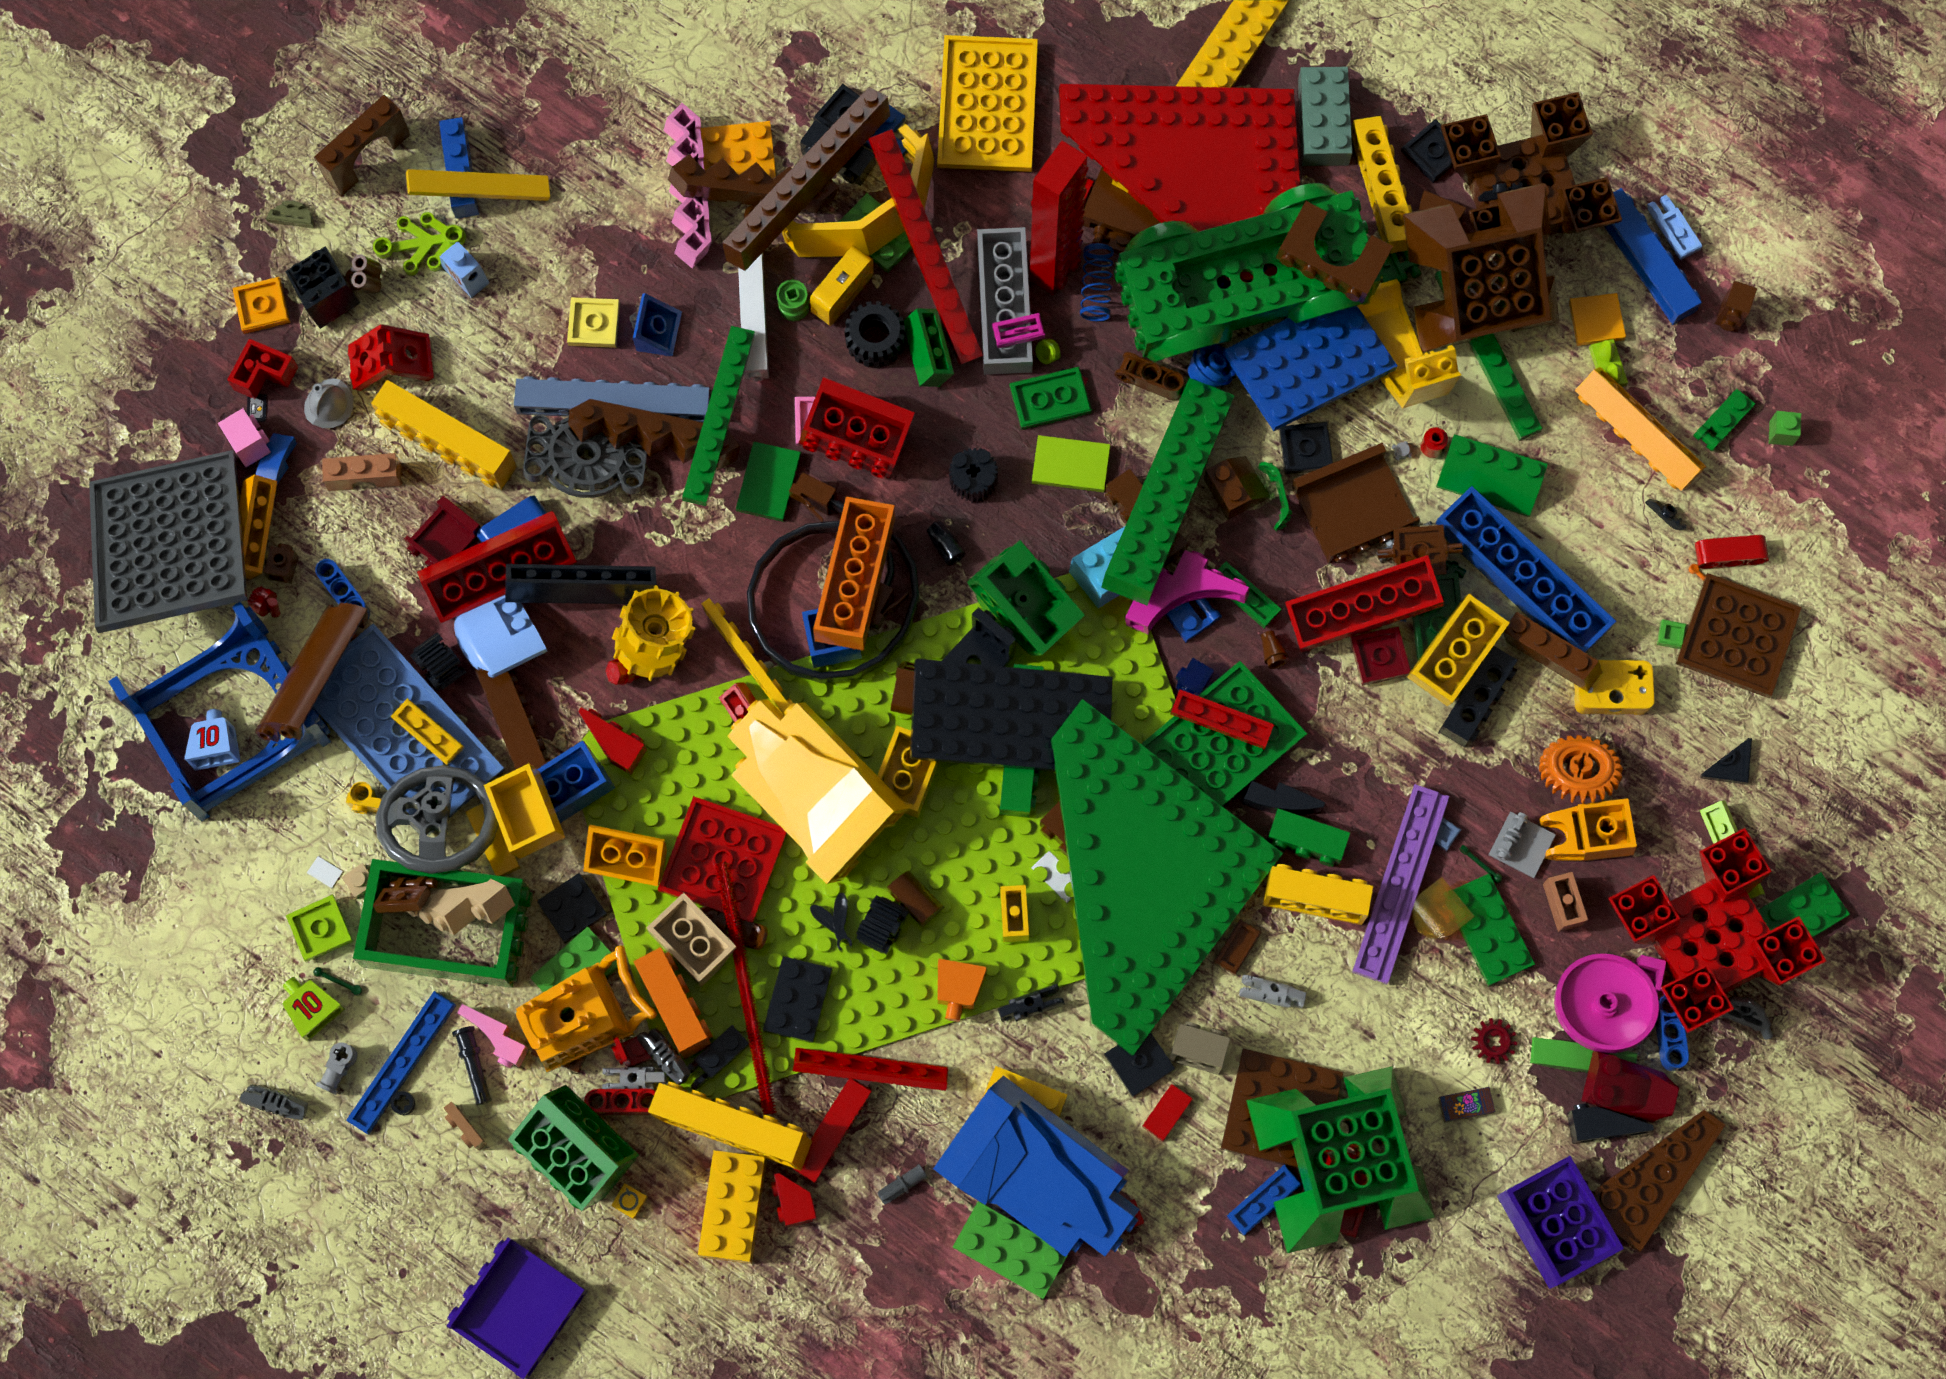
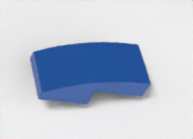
[256,433,297,484]

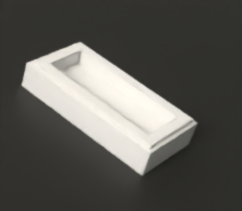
[1031,851,1072,903]

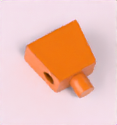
[938,959,987,1022]

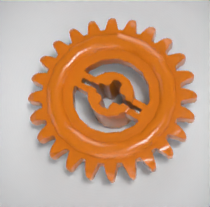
[1539,735,1623,804]

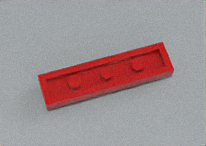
[1171,690,1274,749]

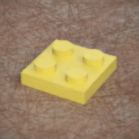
[567,297,620,348]

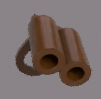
[345,255,382,294]

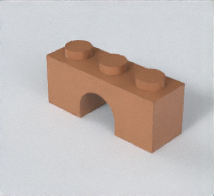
[322,453,402,491]

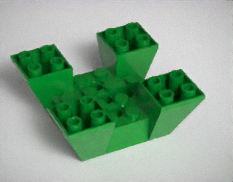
[1246,1066,1435,1254]

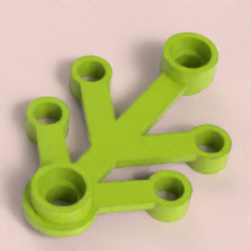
[373,212,466,276]

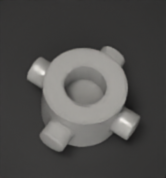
[1392,441,1412,461]

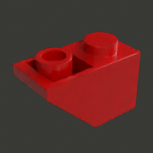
[771,1173,817,1228]

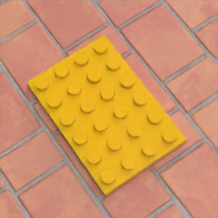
[937,35,1038,172]

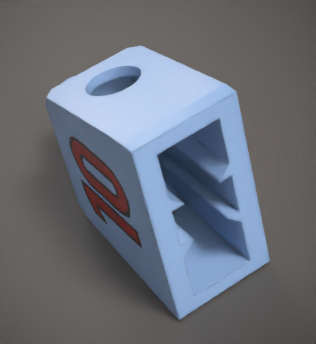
[440,242,489,298]
[185,709,240,770]

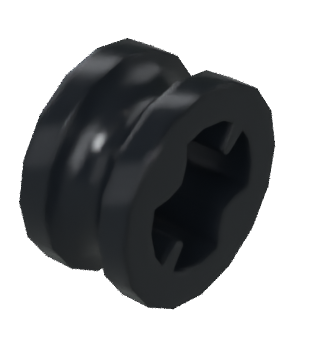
[390,1091,416,1116]

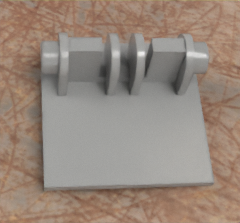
[1489,811,1556,878]

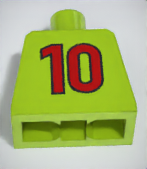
[282,977,345,1041]

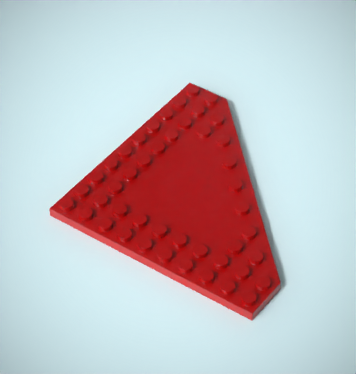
[1059,84,1300,286]

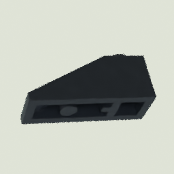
[1567,1103,1654,1144]

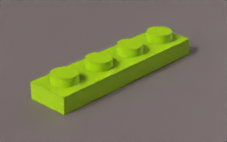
[1699,800,1765,899]

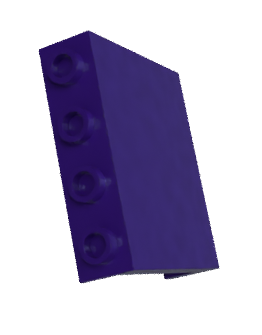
[447,1237,588,1379]

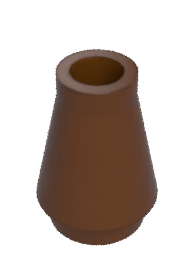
[1260,630,1288,669]

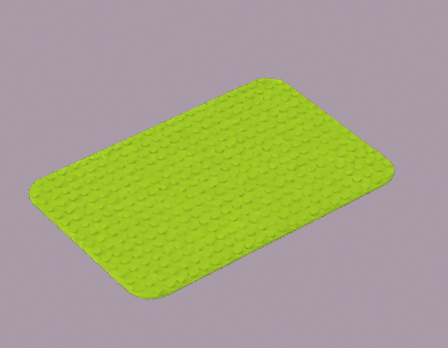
[580,573,1176,1099]

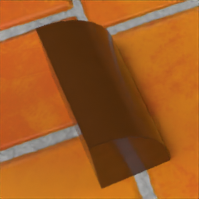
[887,871,945,928]

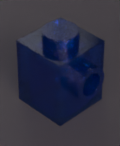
[1175,658,1214,696]

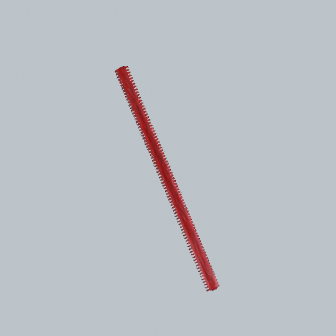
[715,861,777,1115]

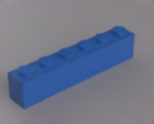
[1604,188,1702,325]

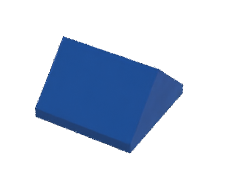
[633,293,682,356]

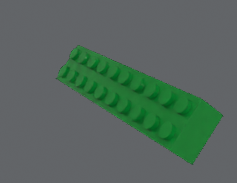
[1101,378,1234,606]

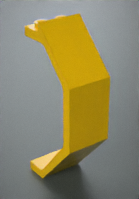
[782,124,935,257]
[1358,279,1461,409]

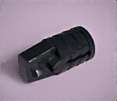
[927,521,966,566]

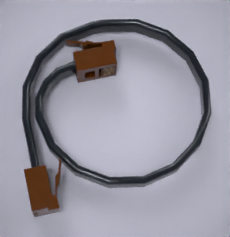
[747,472,920,683]

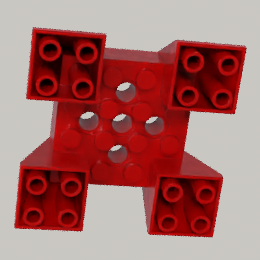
[1608,828,1826,1034]

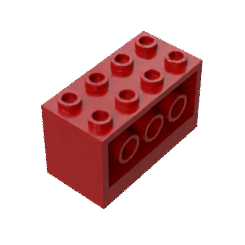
[798,377,915,479]

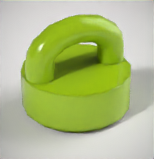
[1035,339,1061,364]

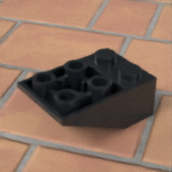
[285,246,360,329]

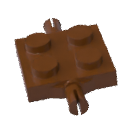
[1377,524,1463,575]

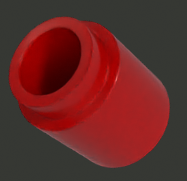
[1420,427,1448,458]

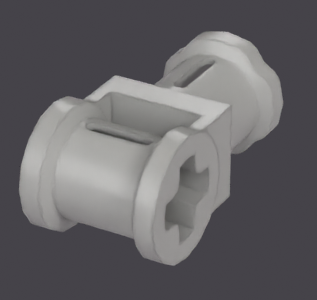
[316,1042,357,1095]

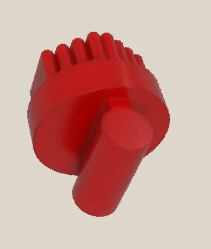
[247,586,281,618]
[605,658,640,685]

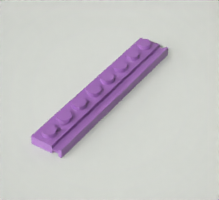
[1352,784,1449,985]

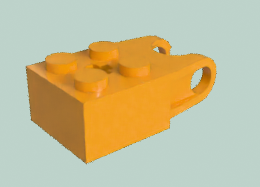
[1539,798,1637,861]

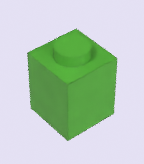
[1769,411,1801,446]

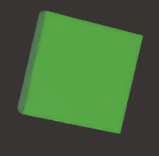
[1657,619,1687,649]

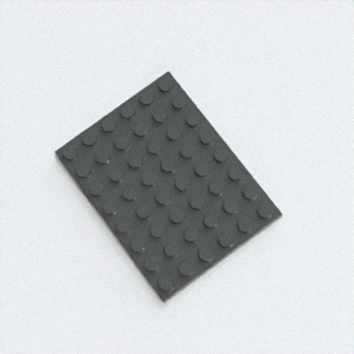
[89,450,248,634]

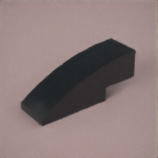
[1242,781,1326,815]

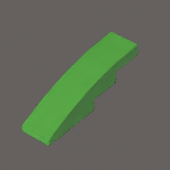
[1530,1037,1637,1073]

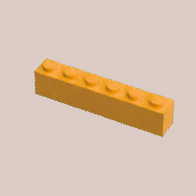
[1575,367,1707,490]

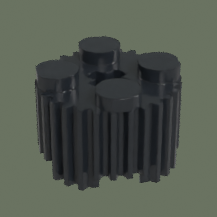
[949,448,998,503]
[410,633,467,691]
[856,895,910,955]

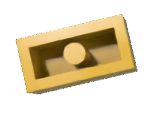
[1000,885,1029,942]

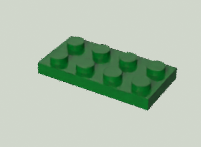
[1443,874,1535,987]

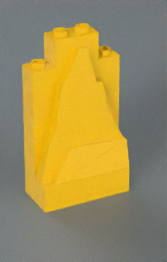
[727,700,909,884]

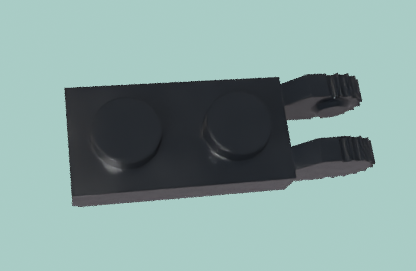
[687,1025,749,1090]

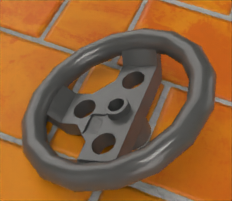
[375,765,499,874]

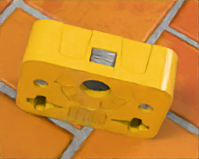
[810,246,874,326]
[1574,660,1654,715]

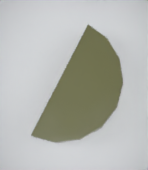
[266,200,314,228]

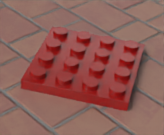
[657,796,787,923]

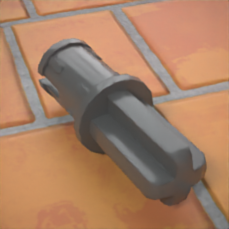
[878,1164,928,1204]

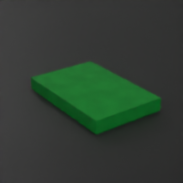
[1009,367,1092,430]
[736,442,801,522]

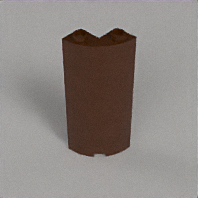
[255,603,368,742]

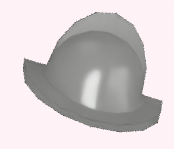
[304,378,353,428]

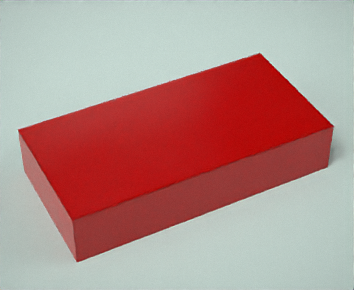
[1142,1084,1193,1142]

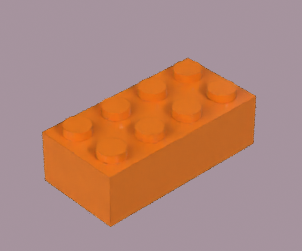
[633,947,713,1060]

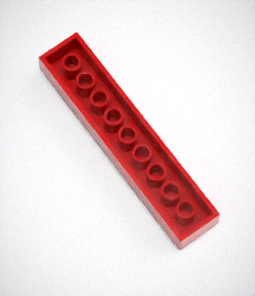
[1030,140,1089,295]

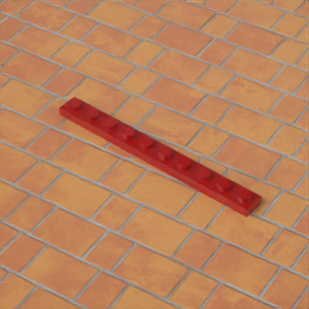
[868,129,983,365]

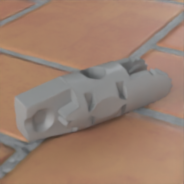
[1239,975,1306,1008]
[602,1067,668,1090]

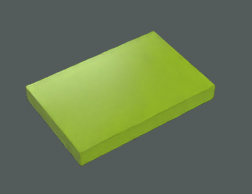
[1032,435,1110,492]

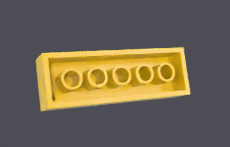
[371,380,517,490]
[648,1081,812,1171]

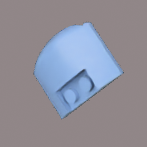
[454,595,547,678]

